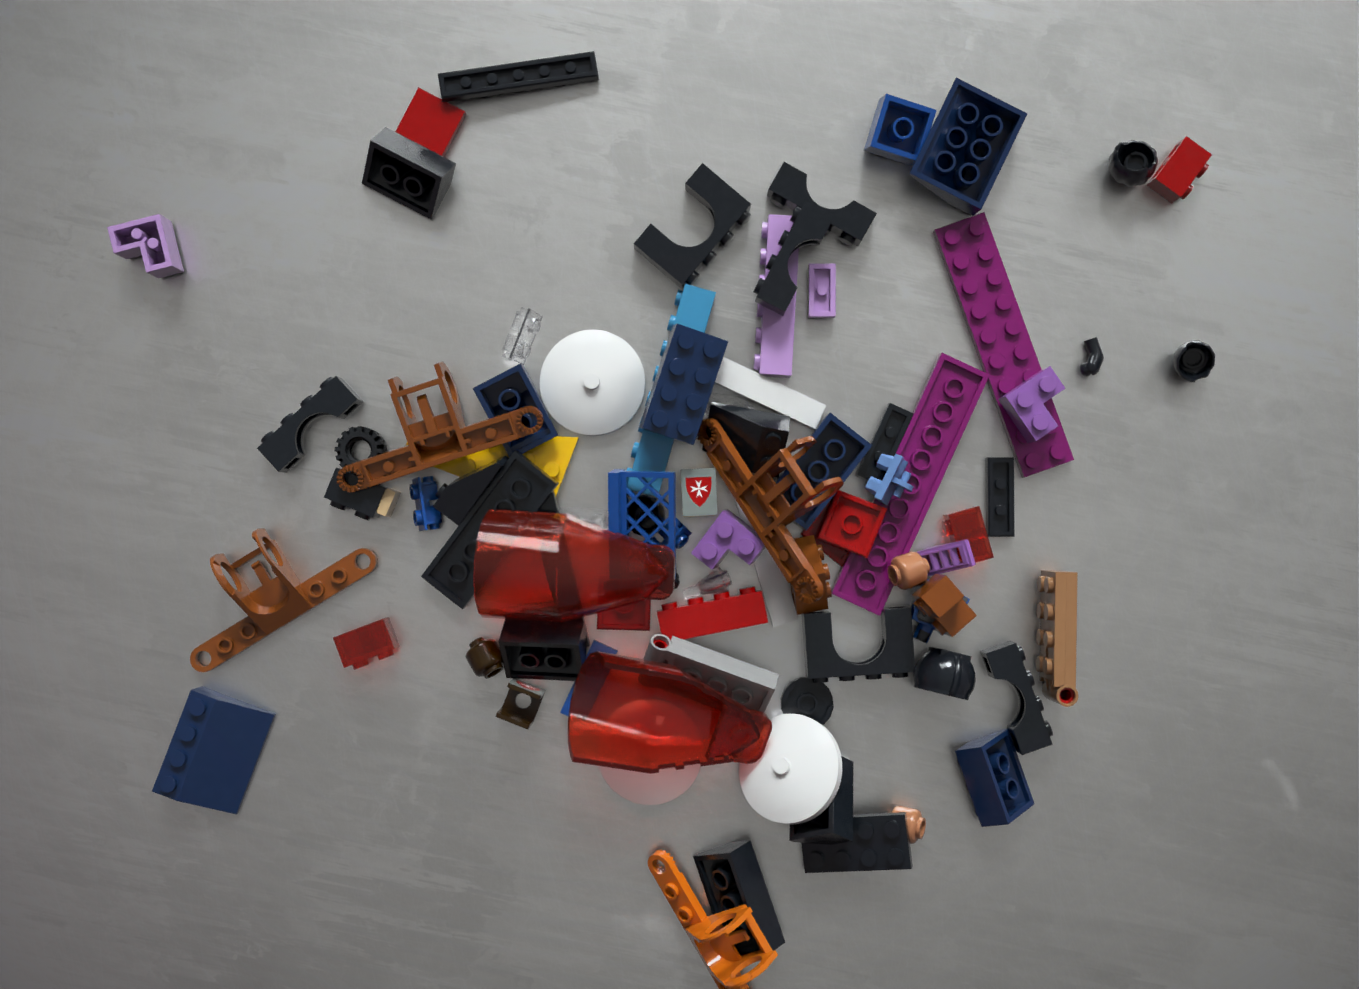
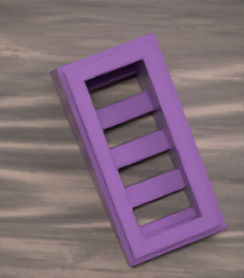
[917,539,976,576]

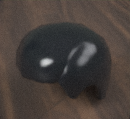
[1173,340,1215,382]
[628,494,665,536]

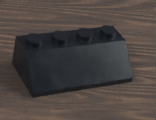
[693,840,785,956]

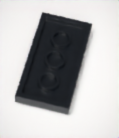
[801,812,913,873]

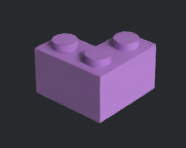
[998,366,1065,443]
[691,509,765,570]

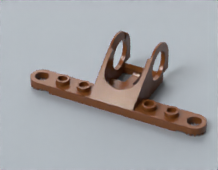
[337,361,544,493]
[697,418,844,604]
[190,528,378,672]

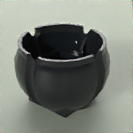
[913,647,976,700]

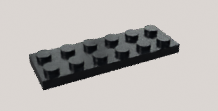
[421,450,559,609]

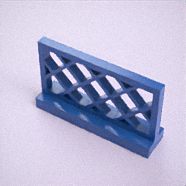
[608,469,676,580]

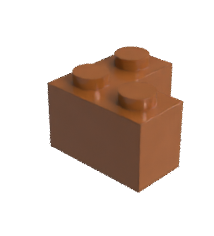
[790,535,832,615]
[912,574,977,637]

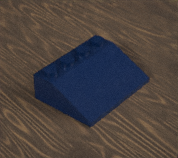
[909,77,1028,216]
[152,686,276,814]

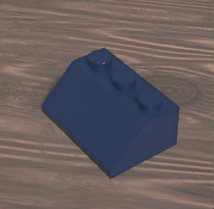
[955,729,1035,827]

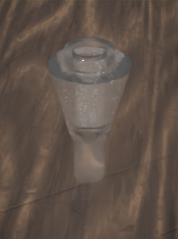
[683,567,732,599]

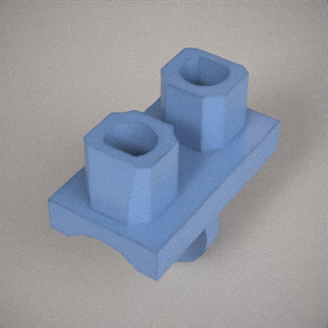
[865,454,914,505]

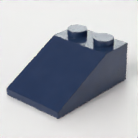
[473,363,558,458]

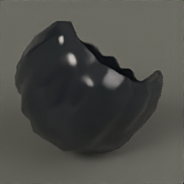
[1108,140,1158,187]

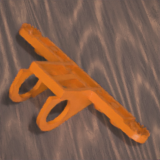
[648,850,778,989]

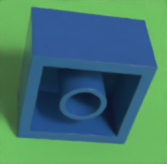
[864,94,936,166]

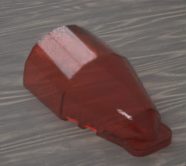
[473,509,675,623]
[567,651,772,774]

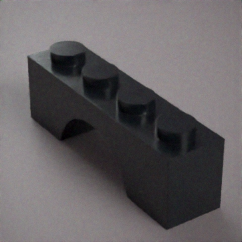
[767,162,877,246]
[753,201,835,316]
[257,376,364,473]
[980,641,1053,755]

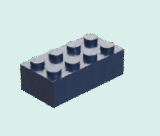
[639,323,728,445]
[775,413,873,531]

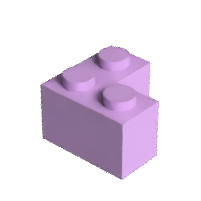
[107,214,184,278]

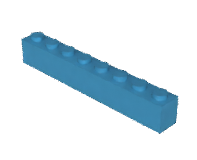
[626,284,716,498]

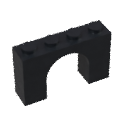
[634,163,751,289]
[802,606,915,683]

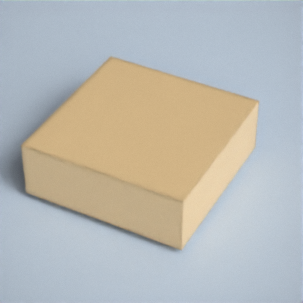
[377,488,401,517]

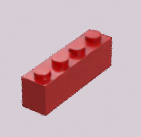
[657,586,768,640]

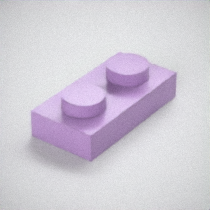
[808,264,836,318]

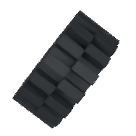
[335,426,387,474]

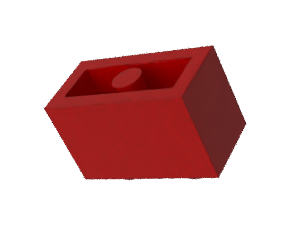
[1147,136,1212,204]

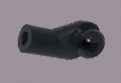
[1080,337,1104,376]

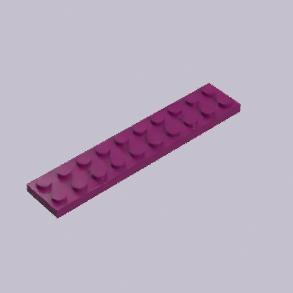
[933,212,1074,478]
[831,353,990,616]

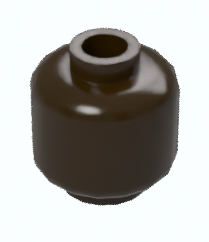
[465,637,504,679]

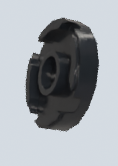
[780,677,834,725]

